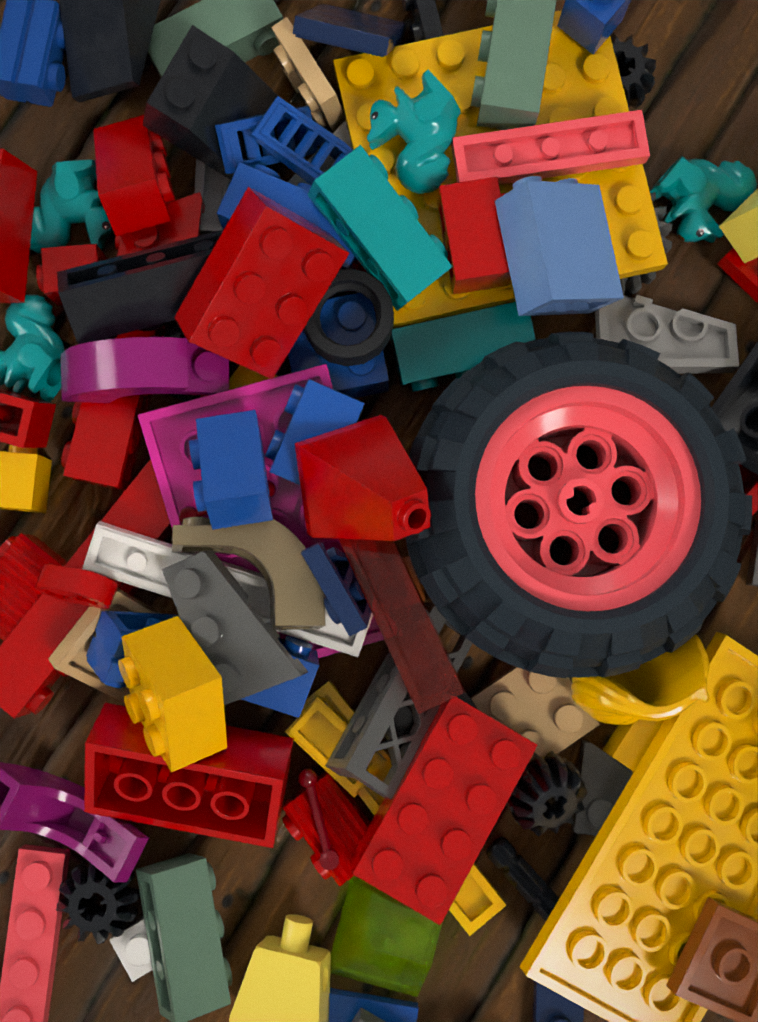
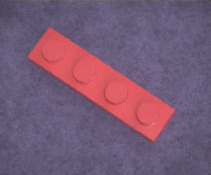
[451,110,650,185]
[0,844,71,1022]

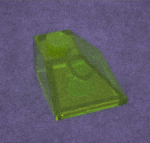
[331,877,442,997]

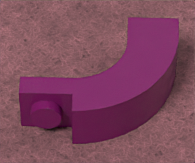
[61,337,229,403]
[0,762,149,882]

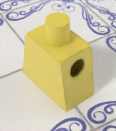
[229,914,331,1022]

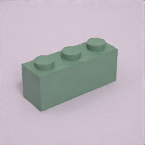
[147,0,283,79]
[471,0,556,130]
[136,853,233,1022]

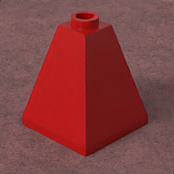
[294,415,431,541]

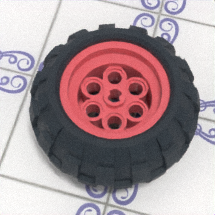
[405,332,752,678]

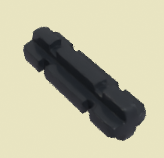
[486,836,559,921]

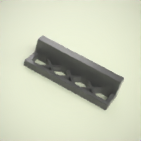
[325,602,473,800]

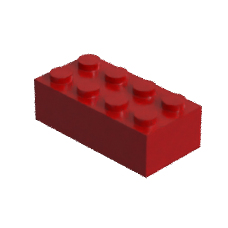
[349,693,538,925]
[84,702,294,848]

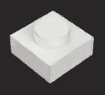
[109,916,152,982]

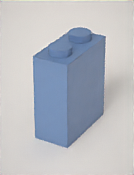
[495,176,624,316]

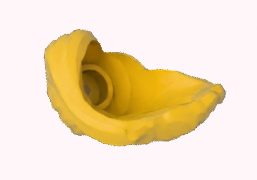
[571,634,710,725]

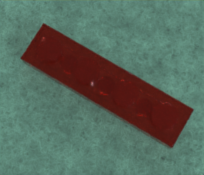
[339,539,466,714]

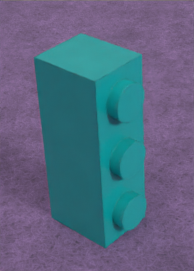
[308,145,453,311]
[390,302,536,392]

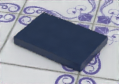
[293,4,407,57]

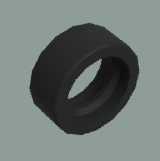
[304,268,394,366]

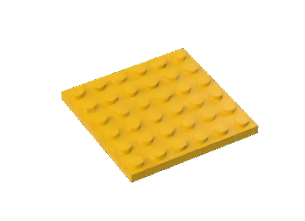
[333,10,668,329]

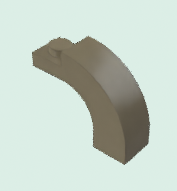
[172,517,326,630]

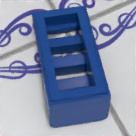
[250,96,353,186]
[215,106,318,174]

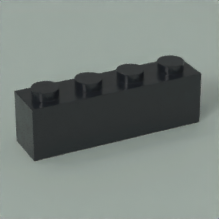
[57,230,223,344]

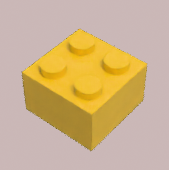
[118,616,227,773]

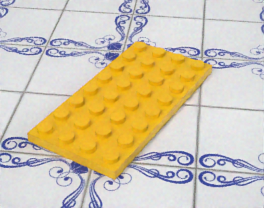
[519,632,758,1022]

